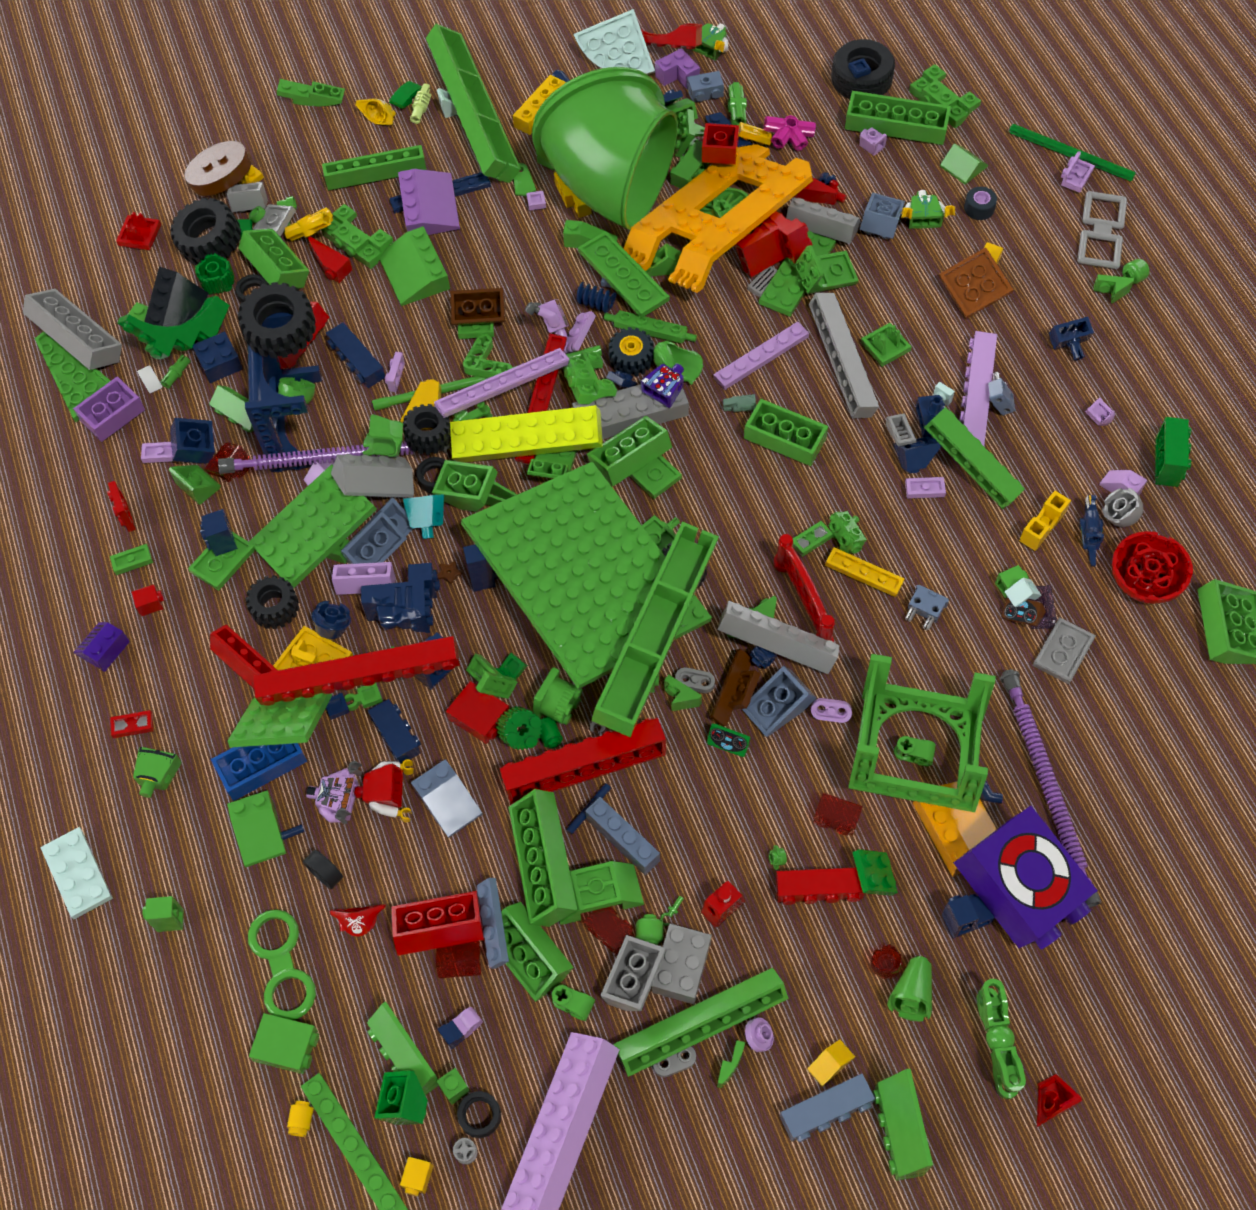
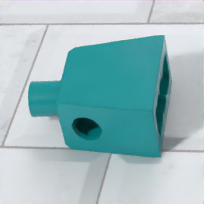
[403,494,444,539]

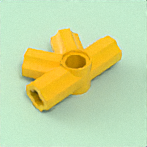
[284,207,333,241]

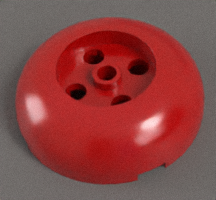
[1112,531,1193,604]

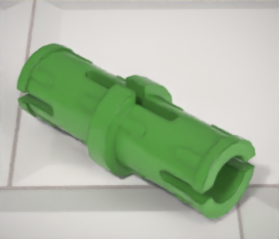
[160,355,191,389]

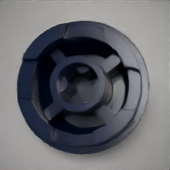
[312,601,351,639]

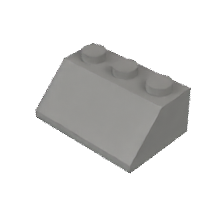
[601,935,667,1011]

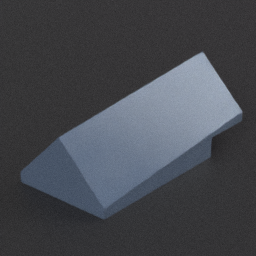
[341,497,414,564]

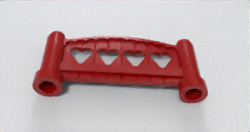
[774,534,835,642]

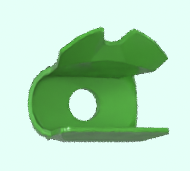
[362,414,403,457]

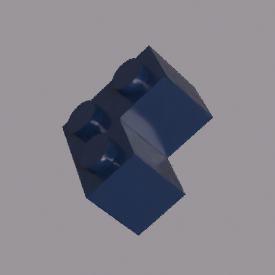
[200,509,238,556]
[941,894,995,939]

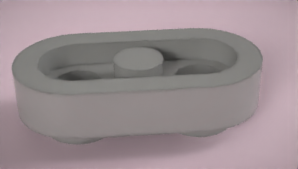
[675,668,715,693]
[653,1047,696,1077]

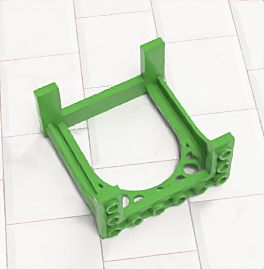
[848,654,996,812]

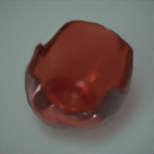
[870,944,903,979]

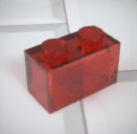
[813,793,863,836]
[584,906,634,956]

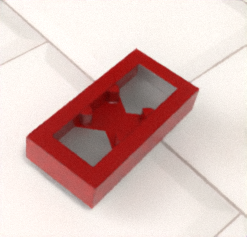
[110,710,154,739]

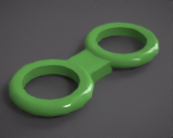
[248,909,316,1020]

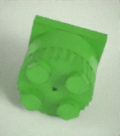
[533,667,582,725]

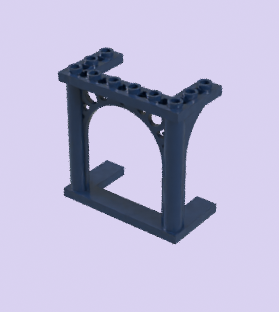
[245,313,322,472]

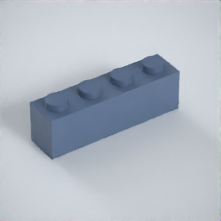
[585,797,660,875]
[779,1074,875,1143]

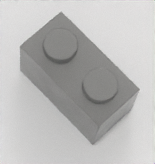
[227,182,268,213]

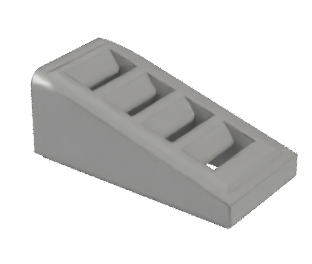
[886,414,916,446]

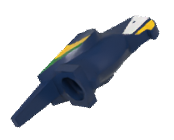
[1079,495,1104,567]

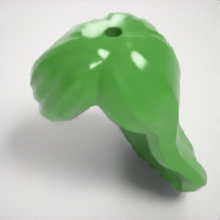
[653,341,703,385]

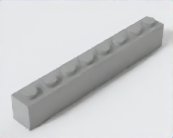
[809,293,879,418]

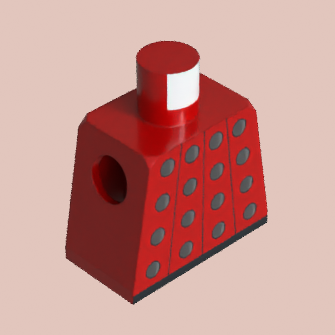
[701,881,745,929]

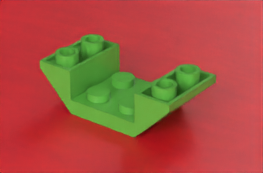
[527,450,577,478]
[560,861,644,925]

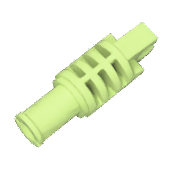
[410,84,432,124]

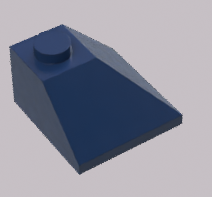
[894,436,941,473]

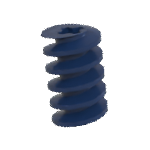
[576,282,616,313]

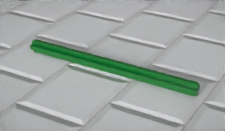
[1009,124,1136,181]

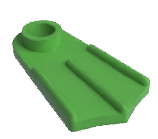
[514,163,536,197]

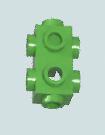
[828,511,867,554]

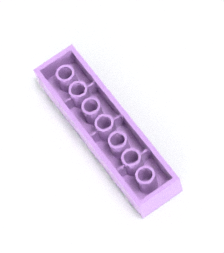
[501,1032,620,1210]

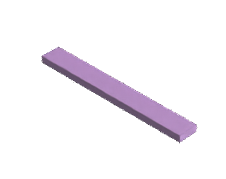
[434,348,570,418]

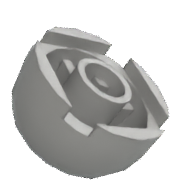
[1102,488,1143,527]

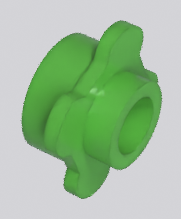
[769,845,787,870]

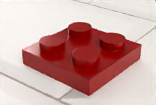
[107,481,136,532]

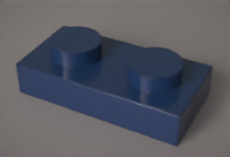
[606,370,637,388]

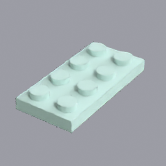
[40,827,113,919]

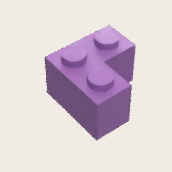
[655,48,700,89]

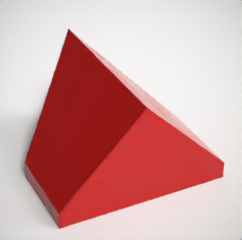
[1036,1074,1082,1128]

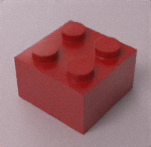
[702,123,739,165]

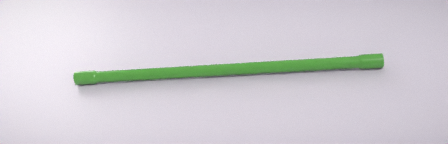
[372,345,602,411]

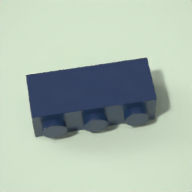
[463,544,498,592]
[368,699,421,764]

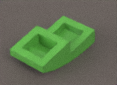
[717,1040,745,1088]

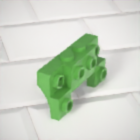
[909,64,981,128]
[321,204,393,269]
[562,351,617,404]

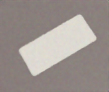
[137,365,162,393]

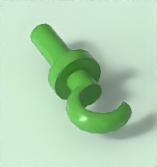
[660,896,684,926]

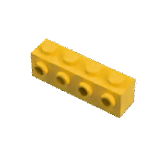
[513,75,566,135]

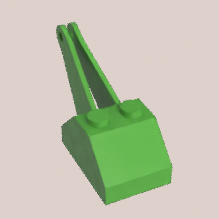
[432,460,518,512]

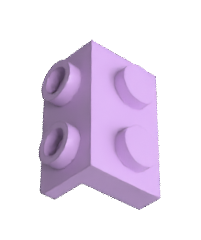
[1061,152,1095,193]

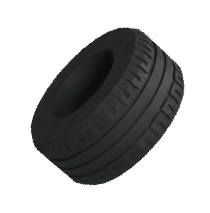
[831,39,895,99]

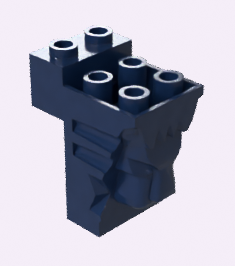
[361,563,440,634]

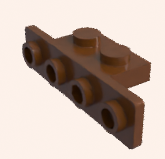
[711,649,760,727]

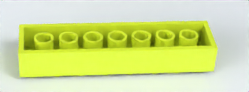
[450,405,603,462]

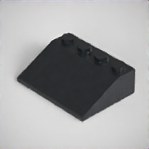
[144,266,208,351]

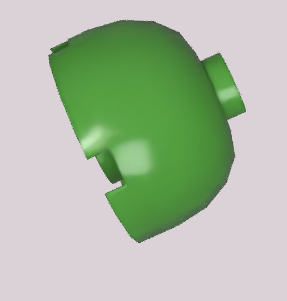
[278,377,315,404]

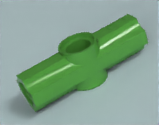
[728,82,747,125]

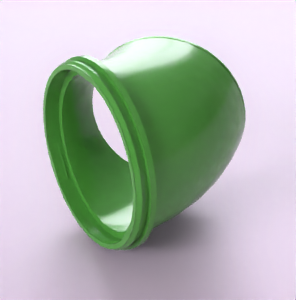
[532,67,678,230]

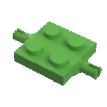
[642,515,680,552]

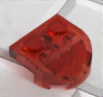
[204,442,250,482]

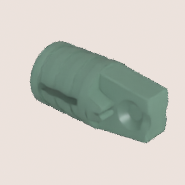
[723,394,756,412]

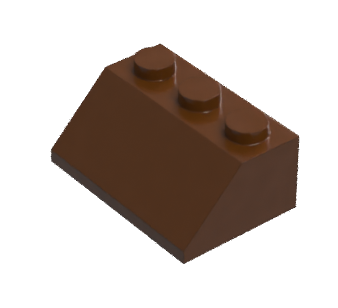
[450,288,506,325]

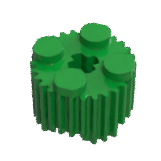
[195,253,235,295]
[496,706,542,750]

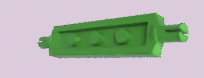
[604,310,697,343]

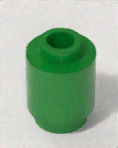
[539,717,563,749]

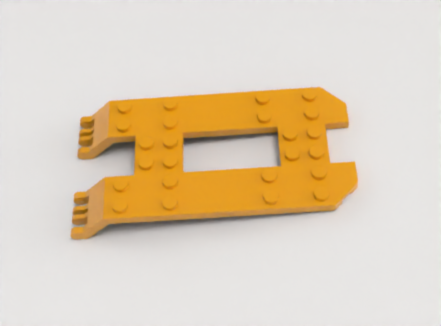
[623,144,813,293]

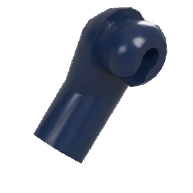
[980,781,1003,804]

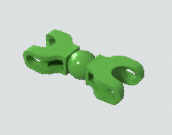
[976,979,1026,1099]

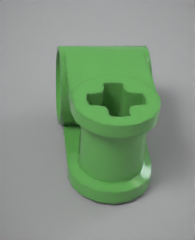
[894,736,936,766]
[552,985,595,1021]

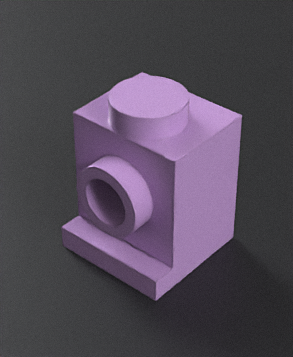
[859,127,887,156]

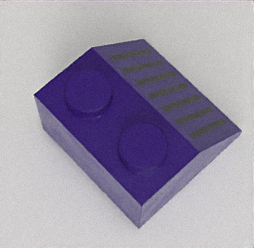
[74,622,130,672]

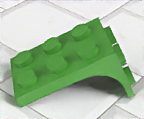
[795,245,859,294]

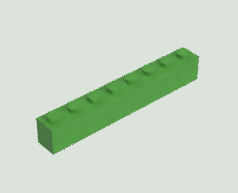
[613,968,788,1077]

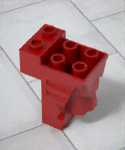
[735,211,813,277]

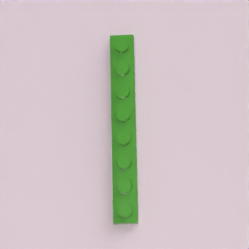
[300,1073,408,1210]

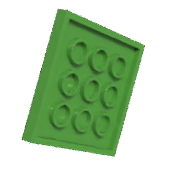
[228,693,332,748]

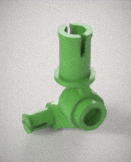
[452,401,493,422]

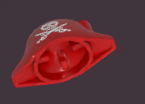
[329,904,386,937]

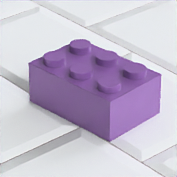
[73,376,145,442]

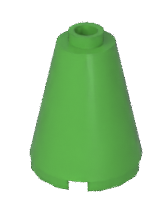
[887,956,932,1022]

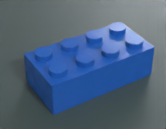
[211,743,308,801]

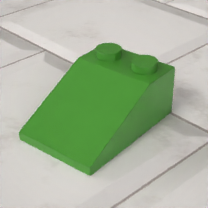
[227,790,286,868]

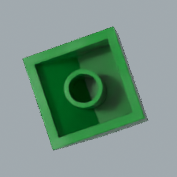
[374,1071,428,1125]

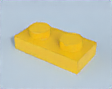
[739,122,772,145]

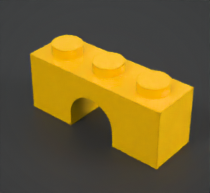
[1019,491,1071,551]

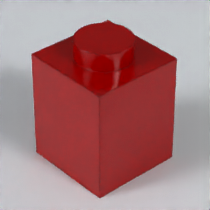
[131,584,165,617]

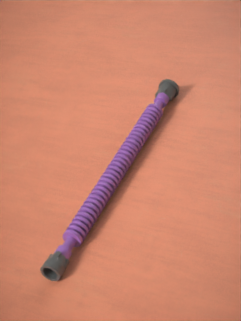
[218,440,450,474]
[1000,669,1102,908]

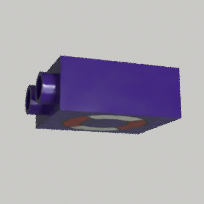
[953,805,1098,950]

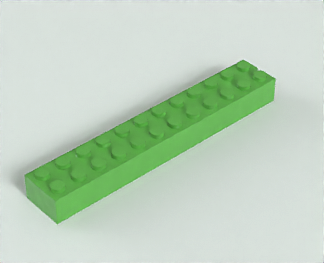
[426,24,521,183]
[591,522,719,737]

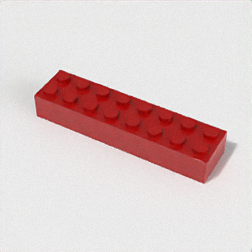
[499,718,666,805]

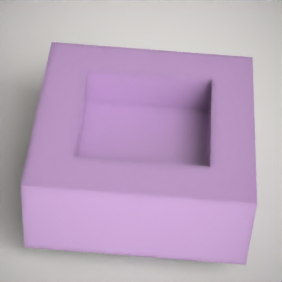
[527,191,546,210]

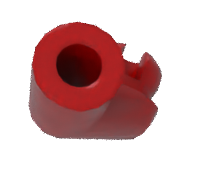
[828,180,847,203]

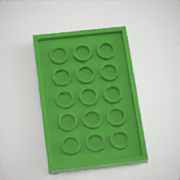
[249,464,377,588]

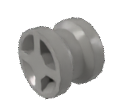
[453,1138,478,1165]

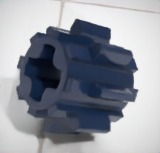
[750,646,777,669]

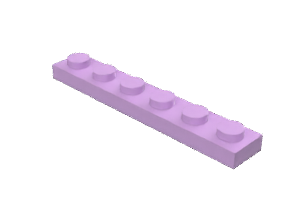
[713,322,809,390]

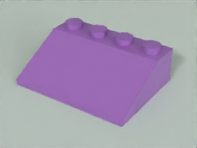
[398,169,460,235]

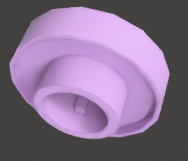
[745,1018,774,1052]

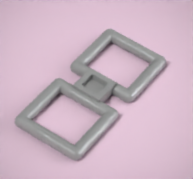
[1077,191,1127,269]

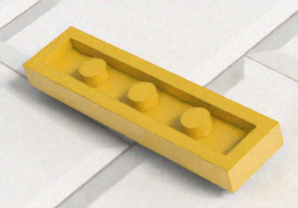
[825,547,905,597]

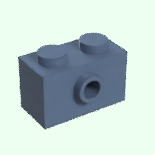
[687,71,724,102]

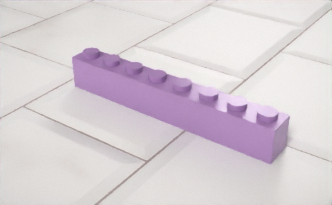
[959,331,997,446]

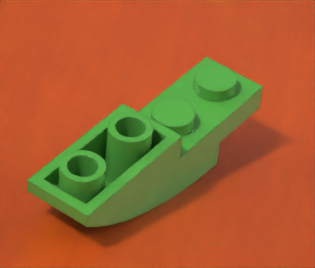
[277,79,345,106]

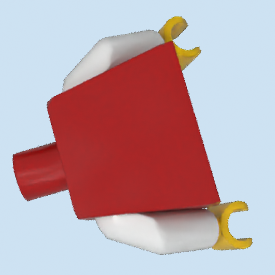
[355,759,414,822]

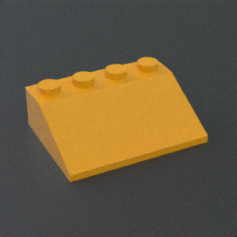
[913,782,997,877]

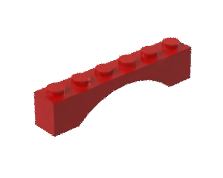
[607,18,702,49]

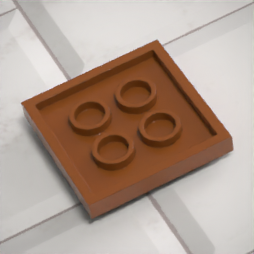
[939,247,1013,319]

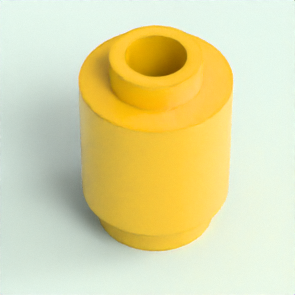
[287,1101,314,1137]

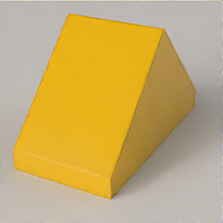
[807,1040,855,1087]

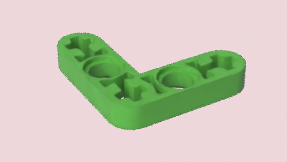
[463,335,512,378]

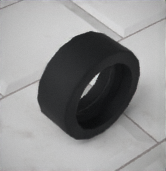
[235,274,269,303]
[416,457,445,494]
[303,850,343,889]
[457,1091,502,1138]

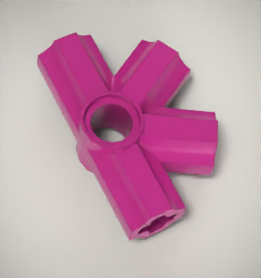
[764,115,816,151]

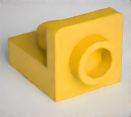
[238,165,264,184]
[291,639,319,666]

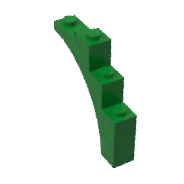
[117,295,230,360]

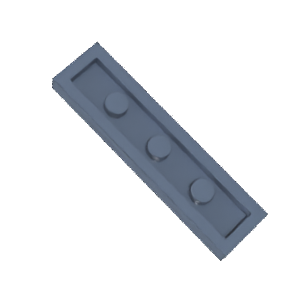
[477,878,509,969]

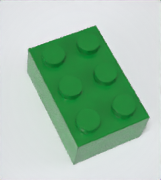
[1155,417,1191,487]

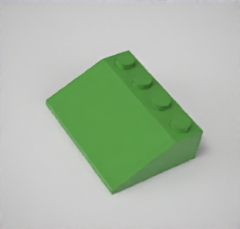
[380,226,450,306]
[1197,579,1256,664]
[873,1069,933,1181]

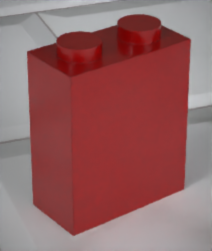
[446,681,509,744]

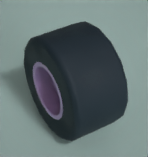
[964,186,997,220]

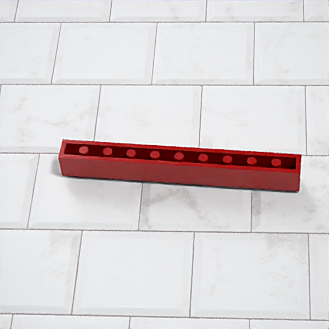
[253,636,460,706]

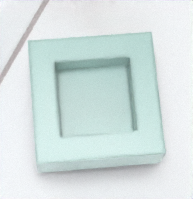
[933,382,955,406]

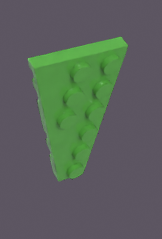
[34,331,110,423]

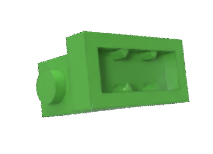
[466,653,518,699]

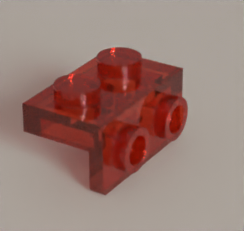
[436,941,482,979]

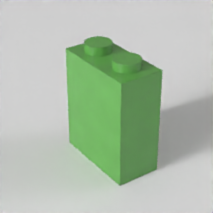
[249,1013,319,1074]

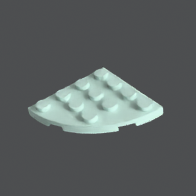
[574,9,655,75]

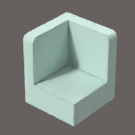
[1005,578,1041,607]

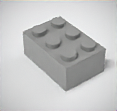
[652,924,712,1004]

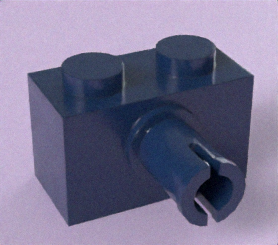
[1049,316,1094,361]
[915,395,945,437]

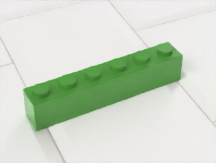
[322,145,426,190]
[924,407,1025,509]

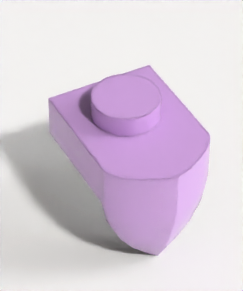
[1085,398,1115,426]

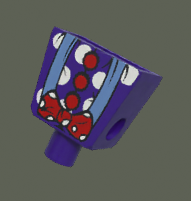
[641,363,684,408]

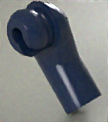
[819,172,837,185]

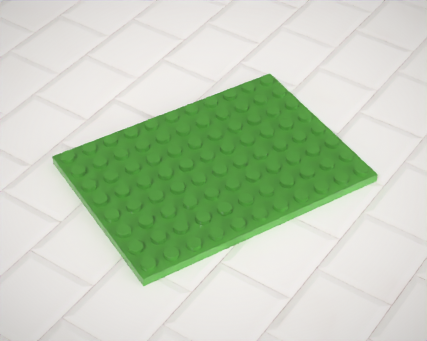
[461,462,712,689]

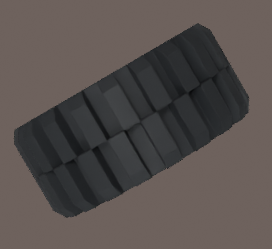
[170,198,241,265]
[238,282,316,358]

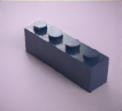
[326,322,385,388]

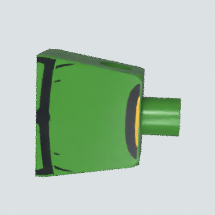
[133,747,182,798]

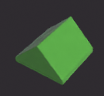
[940,143,988,185]
[169,465,221,505]

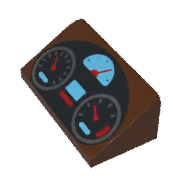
[1002,597,1046,627]

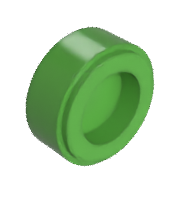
[249,206,266,223]

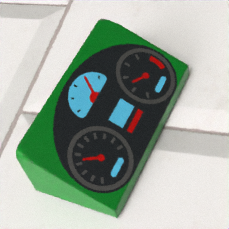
[707,723,750,757]

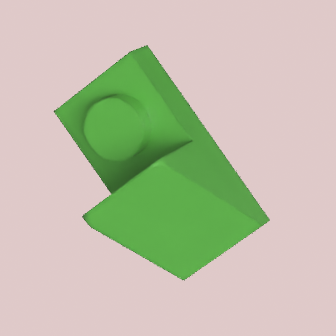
[1094,274,1134,303]
[664,674,702,711]

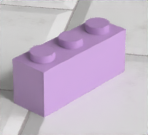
[332,562,395,595]

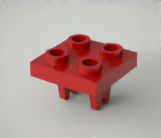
[116,212,161,250]

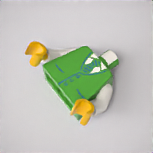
[691,23,728,61]
[901,190,955,229]

